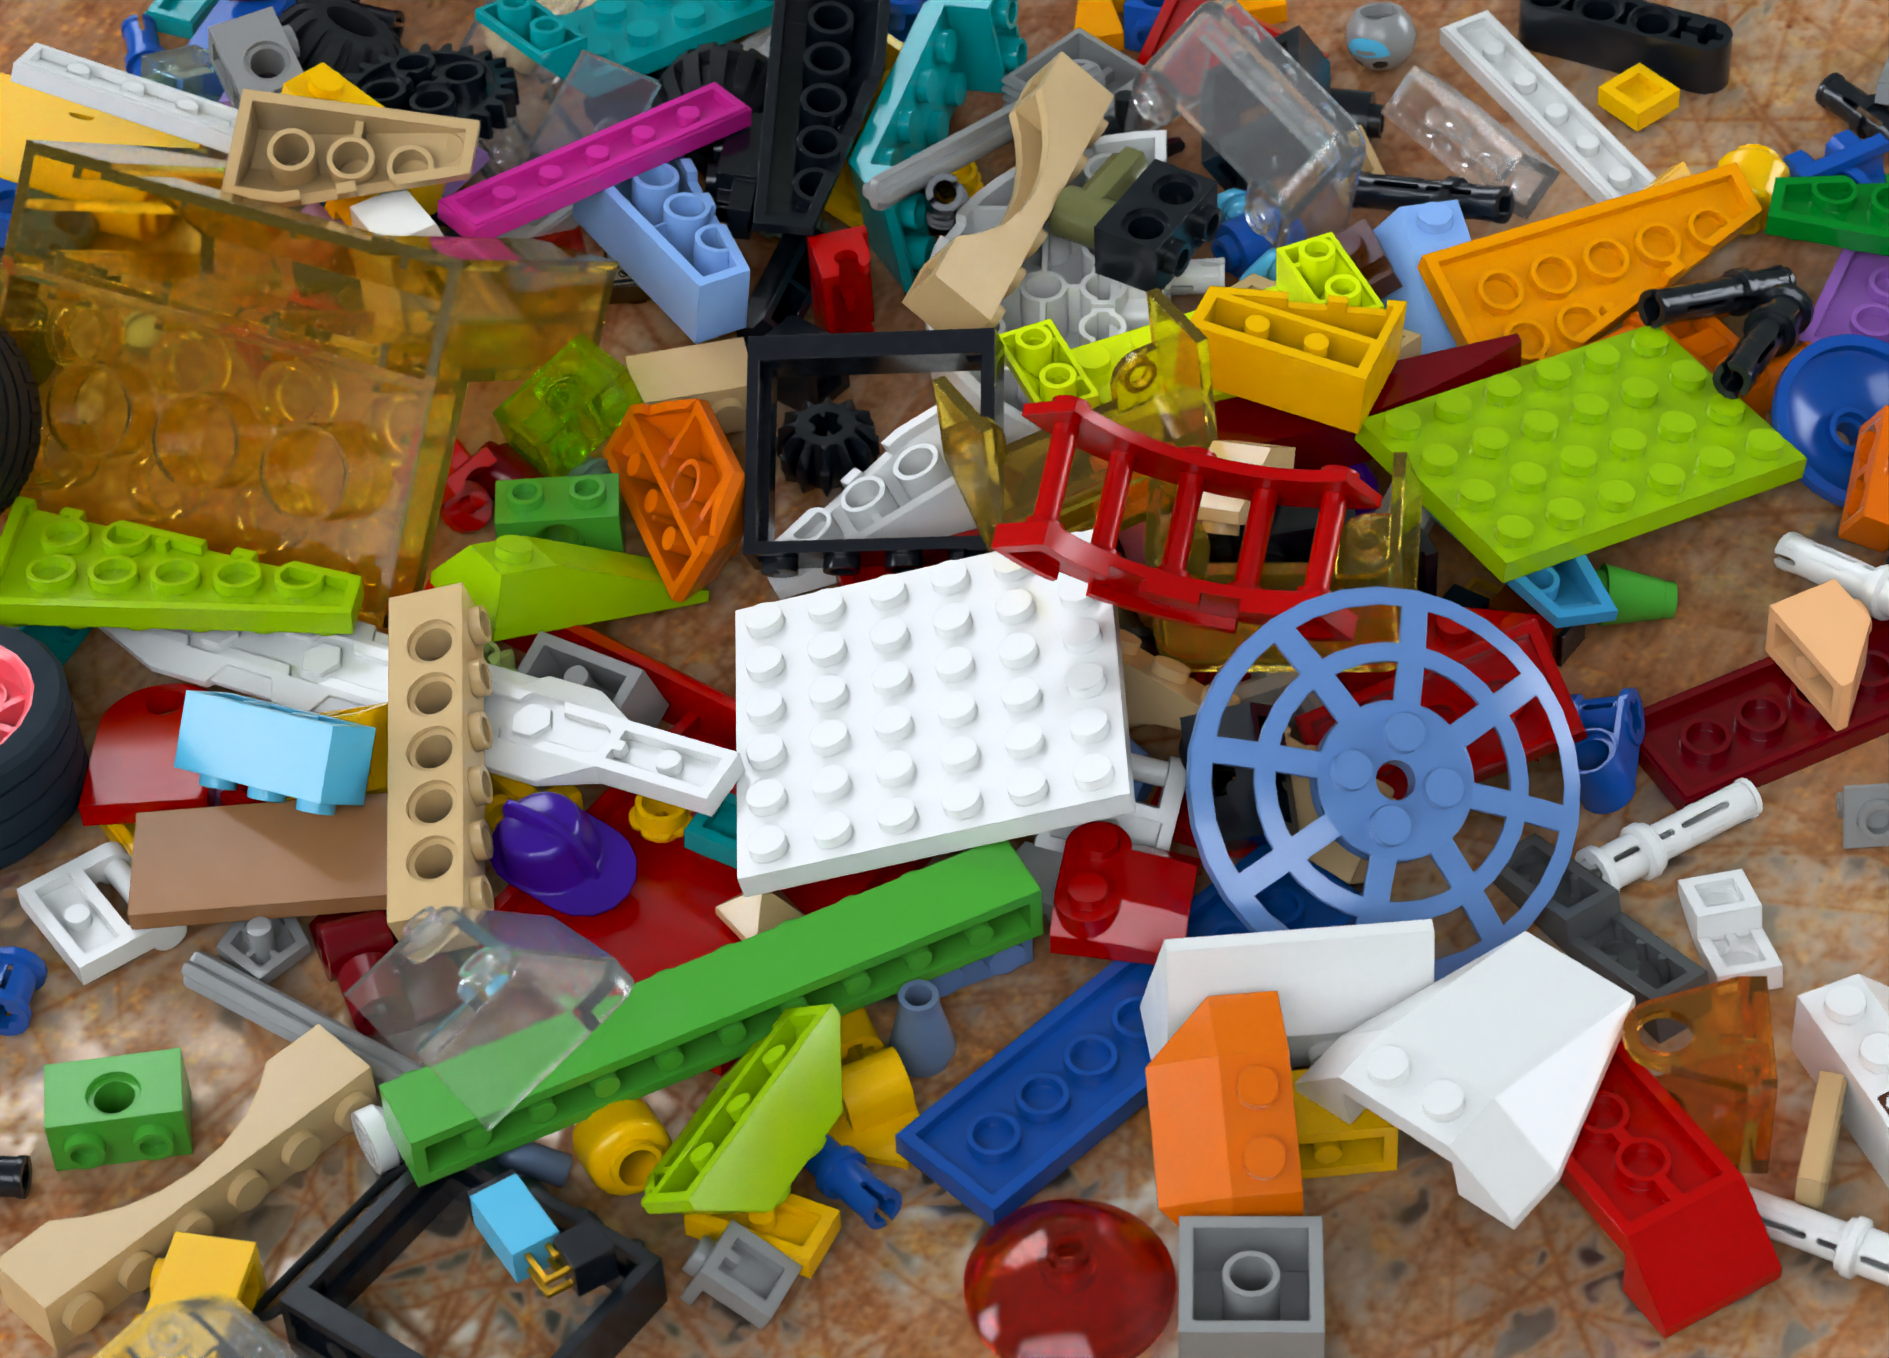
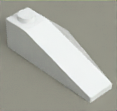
[767,397,1018,600]

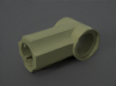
[1050,146,1150,250]

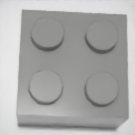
[1178,1216,1325,1358]

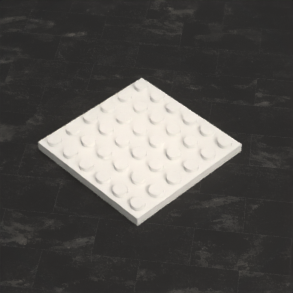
[735,529,1136,897]

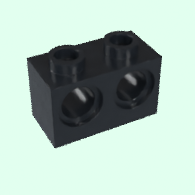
[1094,159,1222,296]

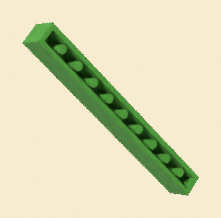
[379,840,1043,1188]

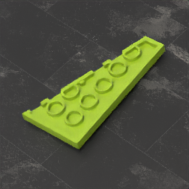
[0,496,364,636]

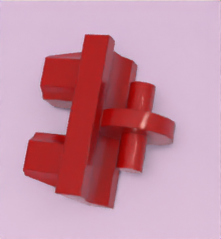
[393,430,497,534]

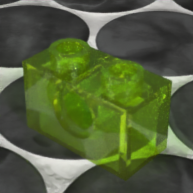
[492,333,644,477]

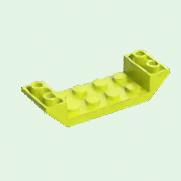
[999,232,1384,435]

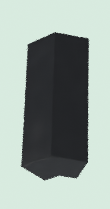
[737,228,823,353]

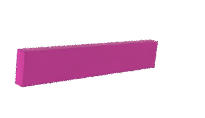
[437,82,752,246]

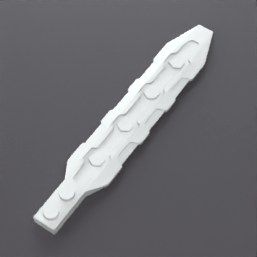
[98,620,745,817]

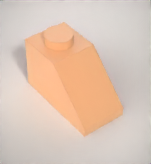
[1765,579,1872,732]

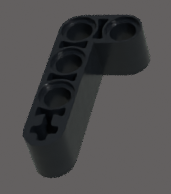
[1518,0,1733,94]

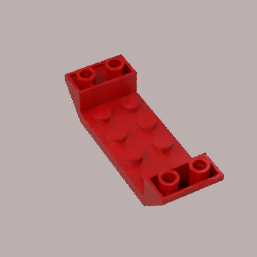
[1560,1039,1782,1339]

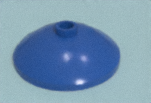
[1771,334,1889,508]

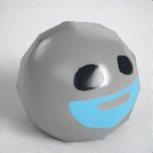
[1344,2,1417,72]

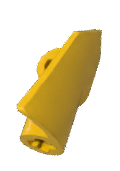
[827,1007,920,1170]

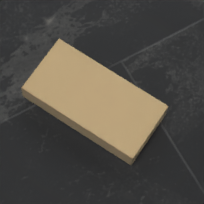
[1794,1070,1847,1213]

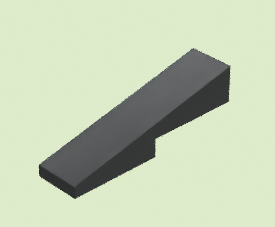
[1492,833,1712,1044]

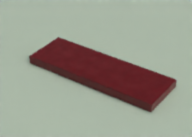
[1638,616,1889,811]

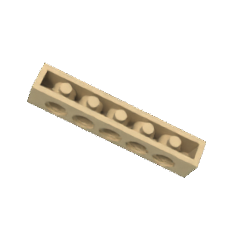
[387,582,494,958]

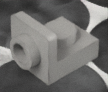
[679,1219,803,1330]

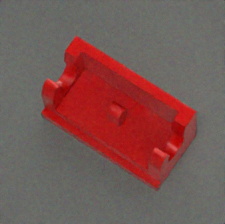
[807,225,875,333]

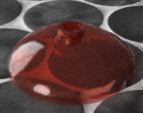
[963,1198,1176,1358]

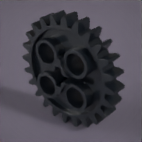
[343,43,520,140]

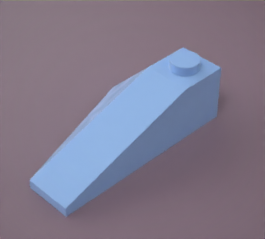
[1374,199,1471,355]

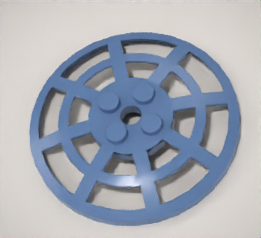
[1185,586,1581,982]

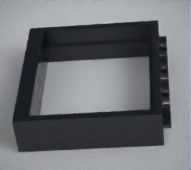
[743,328,1004,578]
[279,1158,668,1358]

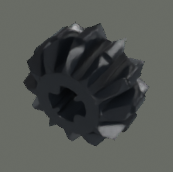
[776,395,880,497]

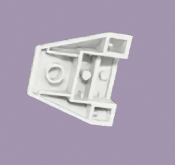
[1295,931,1636,1230]

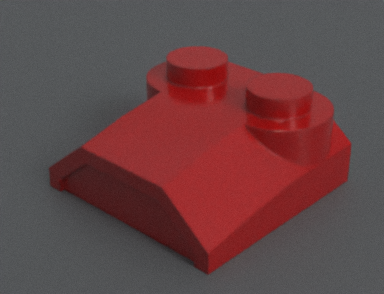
[1049,821,1203,965]

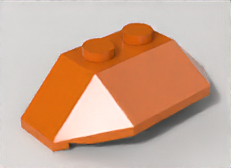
[602,398,745,603]
[1145,990,1304,1228]

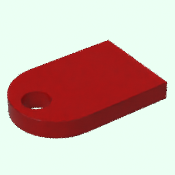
[78,683,217,826]

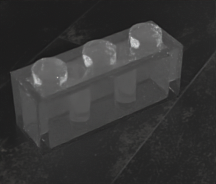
[1381,65,1561,220]

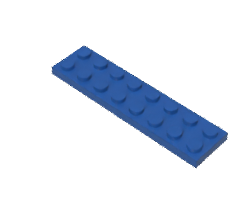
[895,843,1362,1228]

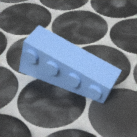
[572,155,750,344]

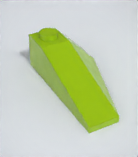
[430,535,710,642]

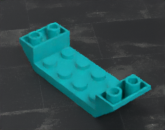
[475,0,774,97]
[848,0,1027,293]

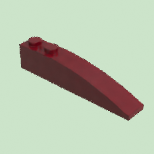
[1164,333,1522,470]

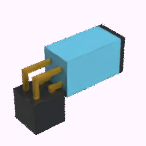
[466,1168,619,1300]

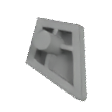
[216,916,311,984]

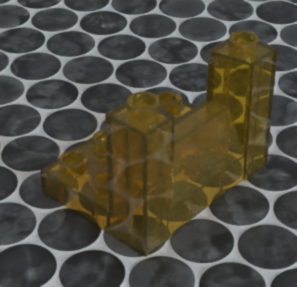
[0,140,618,628]

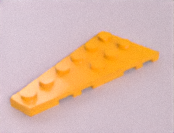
[1417,162,1762,366]

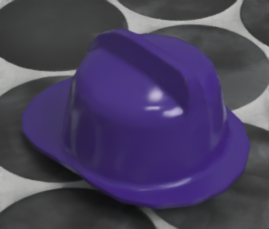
[490,791,637,916]

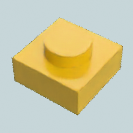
[1597,62,1680,132]

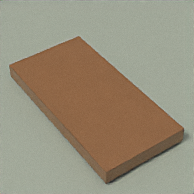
[127,793,387,930]

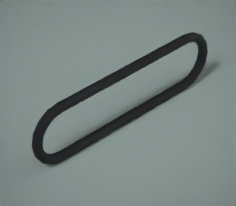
[252,1161,408,1322]

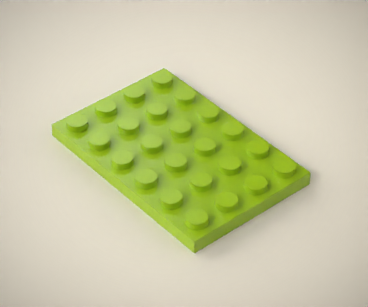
[1355,326,1807,583]

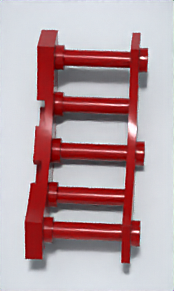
[991,395,1383,642]

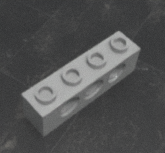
[208,6,308,224]

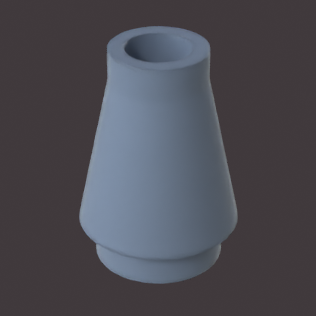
[888,980,956,1078]

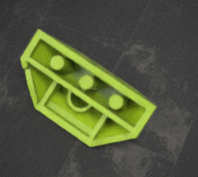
[641,1004,843,1214]

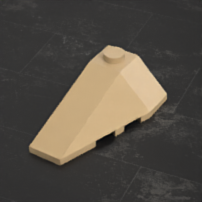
[220,89,481,208]

